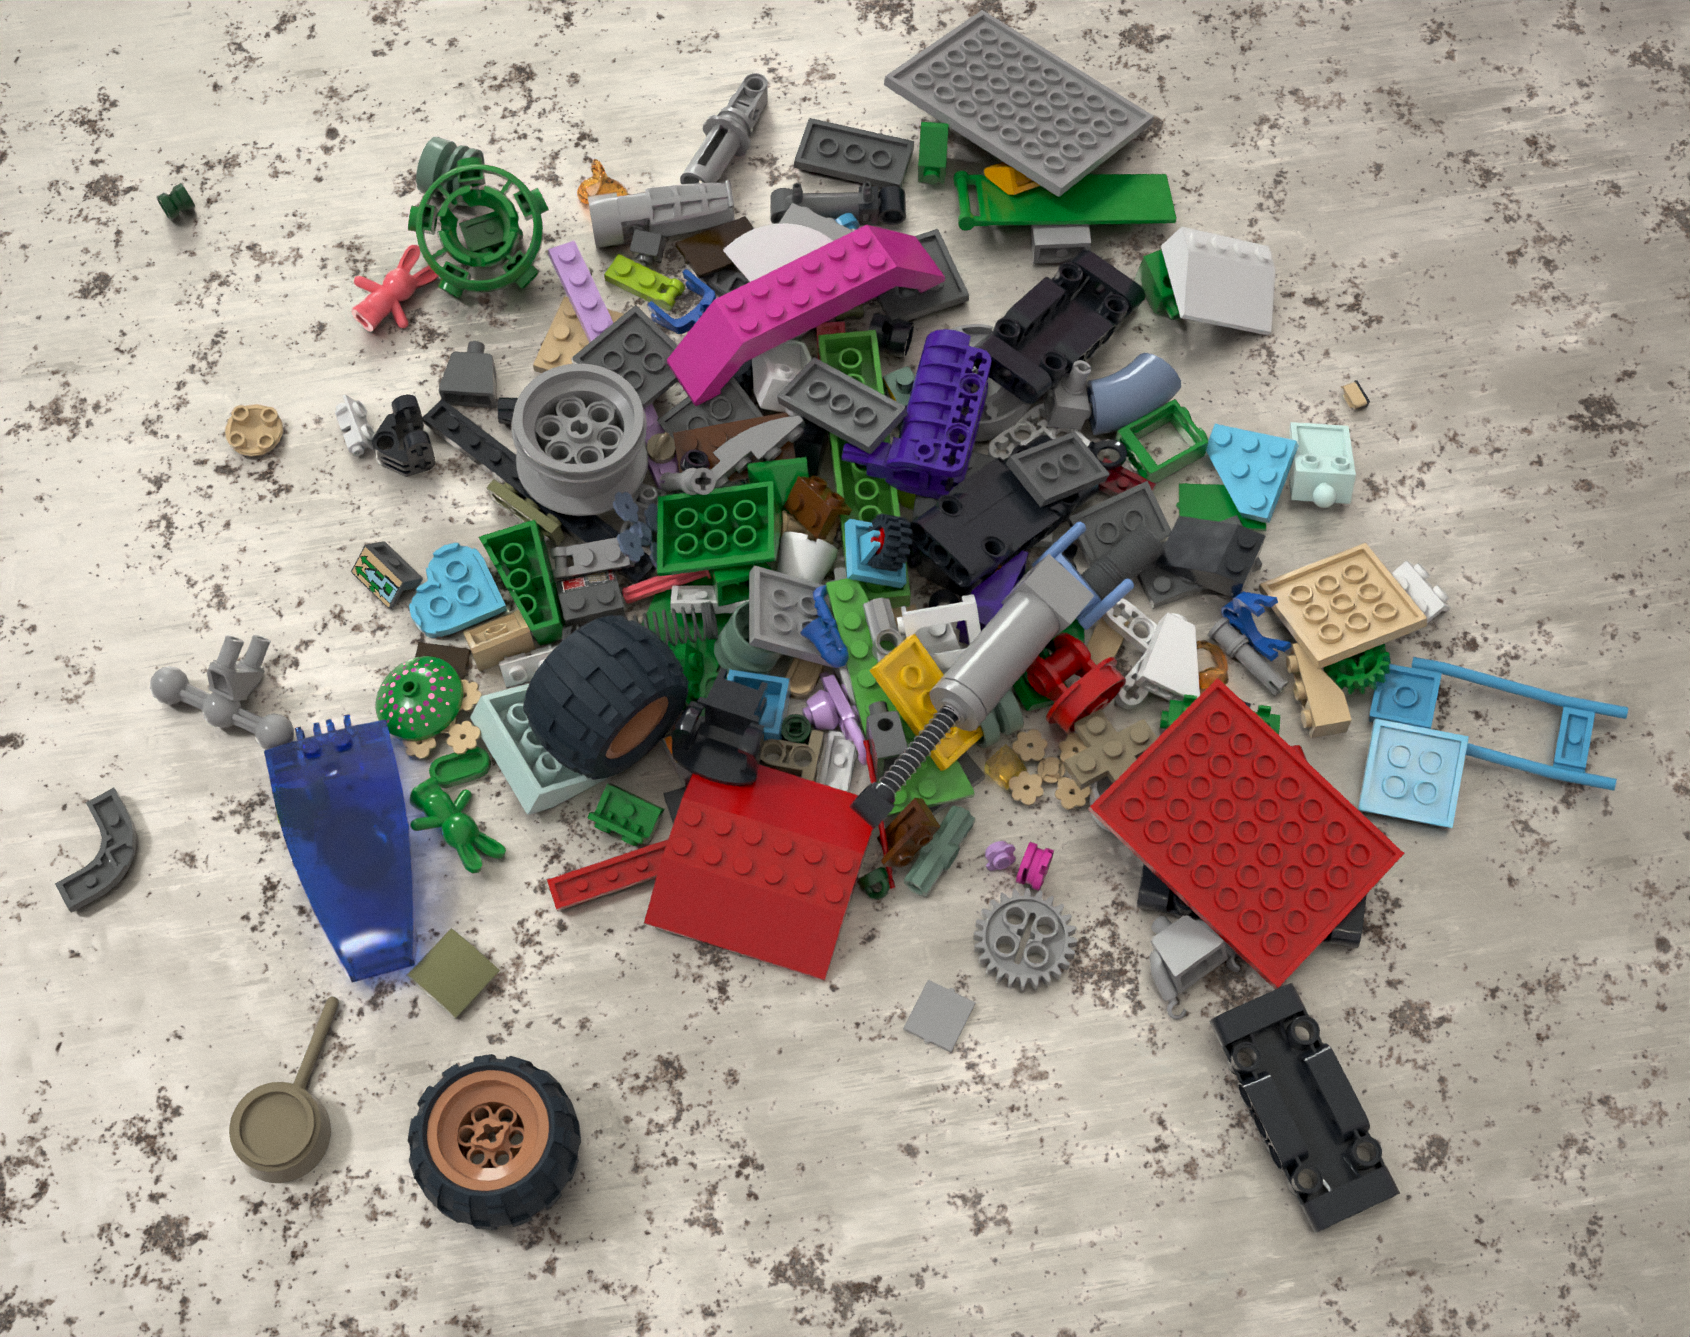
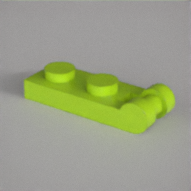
[604,254,686,311]

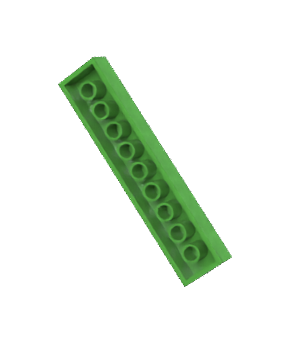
[818,330,911,609]

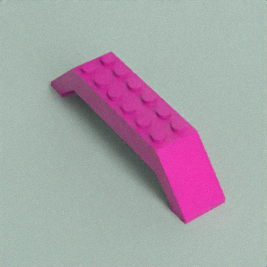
[667,225,945,407]

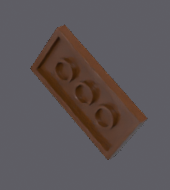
[673,412,796,483]

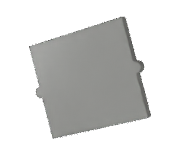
[903,980,976,1053]

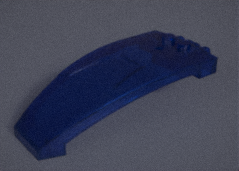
[264,714,418,983]

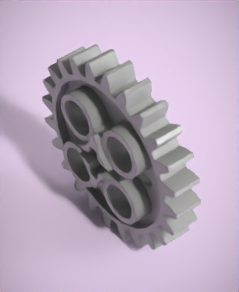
[973,888,1077,991]

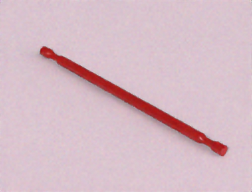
[863,740,895,889]

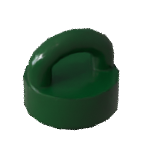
[857,867,890,900]

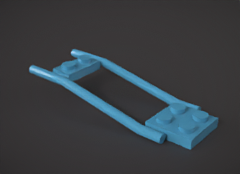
[1369,657,1628,791]

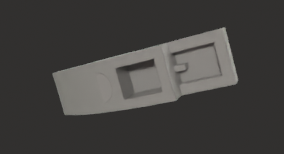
[711,416,806,489]

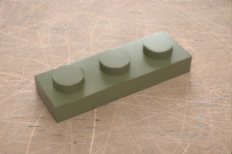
[486,479,565,546]

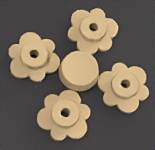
[403,680,482,759]
[1009,729,1091,810]

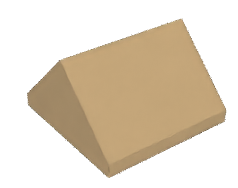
[463,610,535,672]

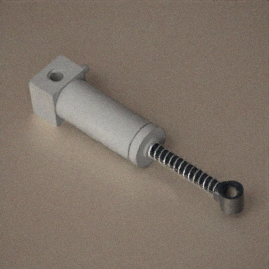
[850,554,1094,829]

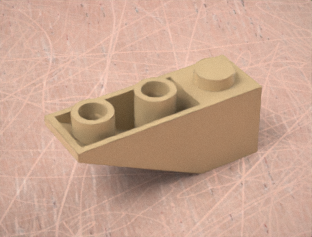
[1286,643,1352,738]

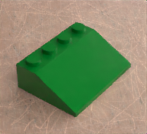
[657,481,782,577]

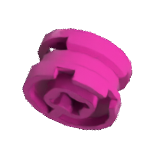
[1016,842,1054,891]

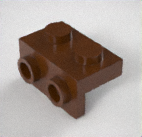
[784,476,852,540]
[877,798,941,868]

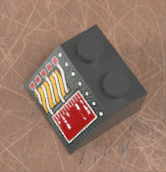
[556,570,626,631]

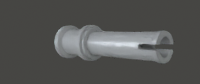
[659,468,716,495]
[1207,617,1289,696]

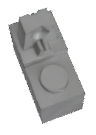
[1030,224,1091,264]

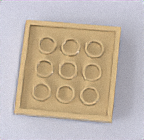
[1259,543,1427,669]

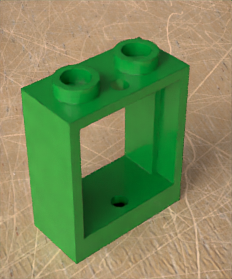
[1116,399,1208,484]

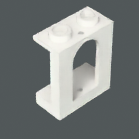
[897,594,981,669]

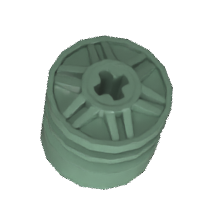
[416,137,485,206]
[714,601,782,675]

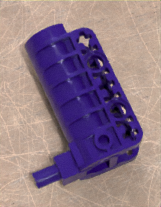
[842,329,991,499]

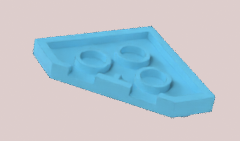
[1206,424,1299,523]

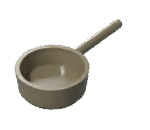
[229,996,339,1183]

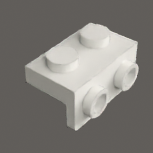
[1391,561,1451,630]

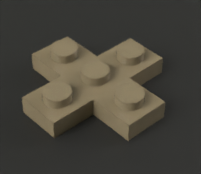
[1064,709,1158,790]

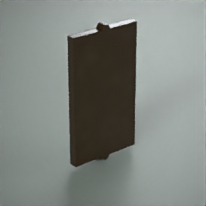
[675,216,754,279]

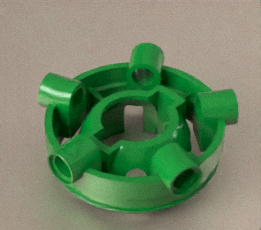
[408,157,549,298]

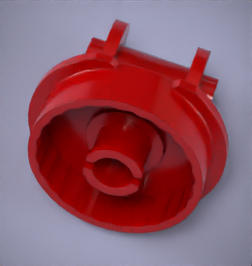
[1026,632,1126,734]

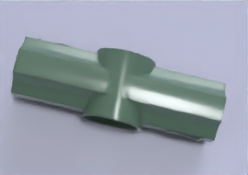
[904,805,976,897]

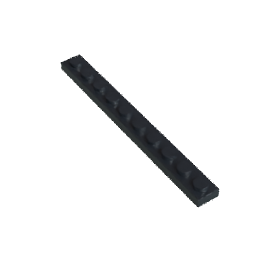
[422,399,656,584]

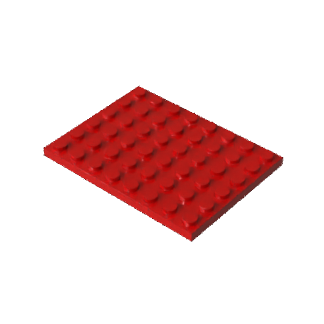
[1088,678,1405,989]

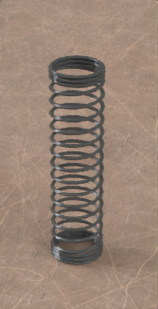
[562,601,718,647]

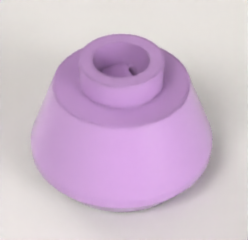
[802,690,839,730]

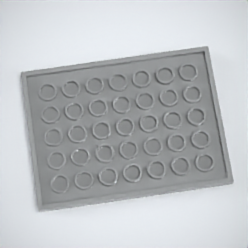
[883,10,1154,197]

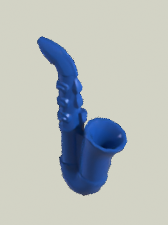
[800,585,849,668]

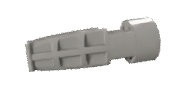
[588,180,735,248]

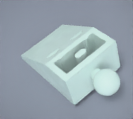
[1289,422,1356,508]

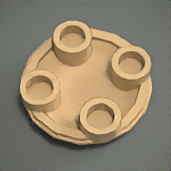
[225,404,283,457]

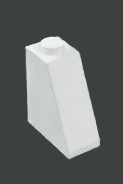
[1134,613,1200,701]

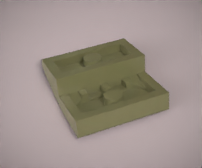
[407,928,500,1018]

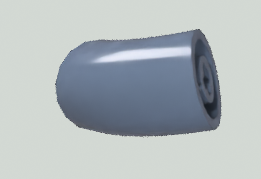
[1087,353,1181,435]

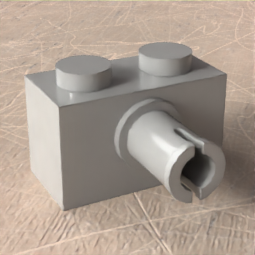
[1043,360,1092,430]

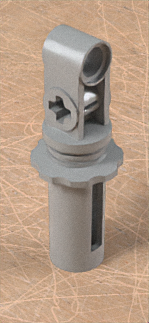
[680,73,768,184]

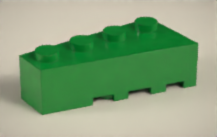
[479,519,566,646]

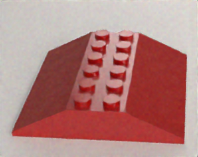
[644,765,873,981]

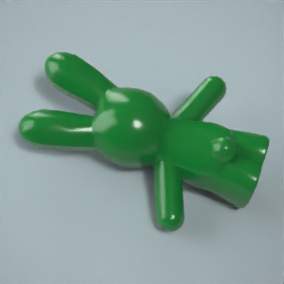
[409,777,506,874]

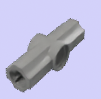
[863,598,903,663]

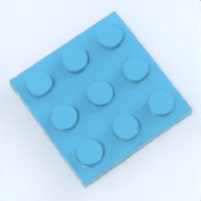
[1358,719,1469,829]

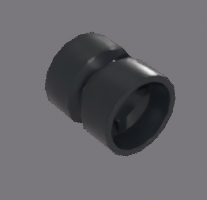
[868,313,914,359]

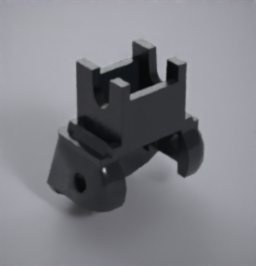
[672,668,768,786]

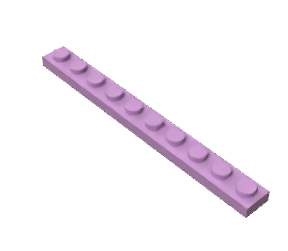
[548,241,679,489]

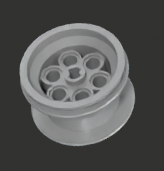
[511,364,648,516]

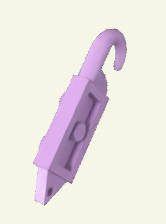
[819,672,867,765]

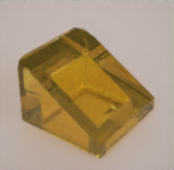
[984,744,1028,791]

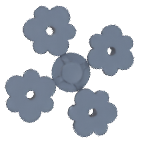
[613,492,658,569]

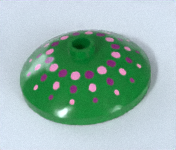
[375,656,463,741]

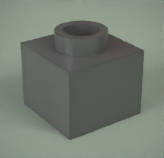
[630,229,666,265]

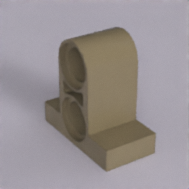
[760,730,824,782]

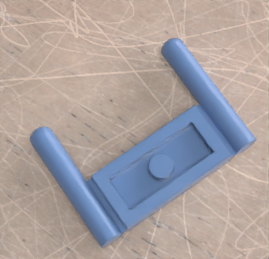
[1031,522,1134,630]

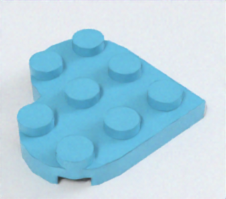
[409,543,507,638]

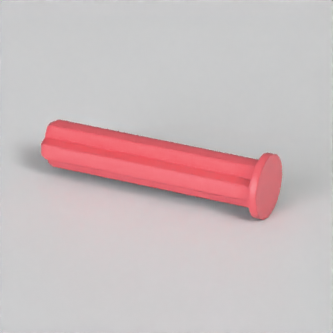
[622,570,711,604]

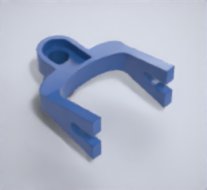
[647,269,716,334]
[1221,591,1292,662]

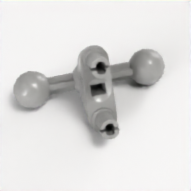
[150,635,295,752]

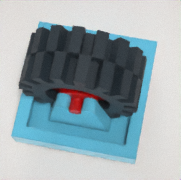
[845,513,912,588]

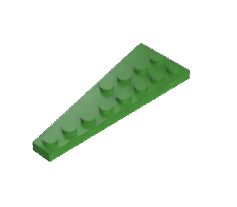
[825,578,975,817]

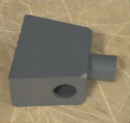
[438,341,497,408]
[866,701,908,782]

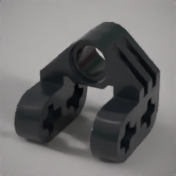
[372,394,436,477]

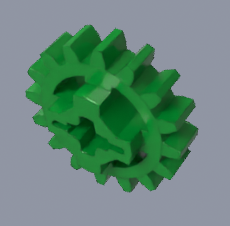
[1324,644,1391,695]

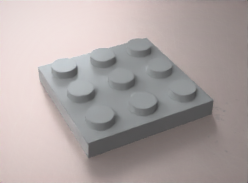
[749,565,834,668]

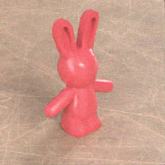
[351,244,439,332]

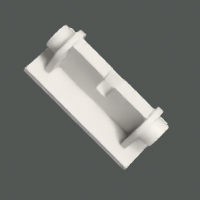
[335,394,375,456]
[499,644,557,688]

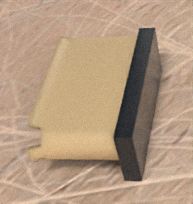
[1341,380,1370,410]

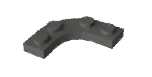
[55,787,136,913]

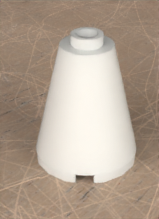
[777,532,838,584]

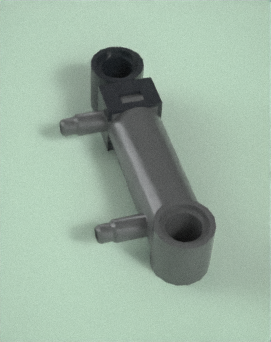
[770,182,906,226]

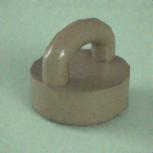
[647,432,676,464]

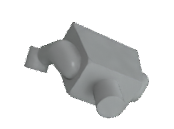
[1150,916,1247,1019]

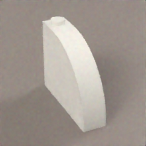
[723,223,834,337]

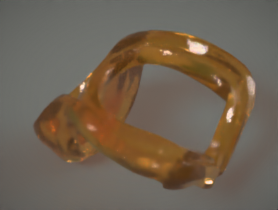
[577,159,629,205]
[1196,640,1229,689]

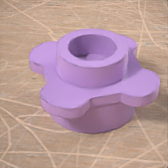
[985,841,1016,871]

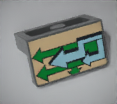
[351,541,423,608]

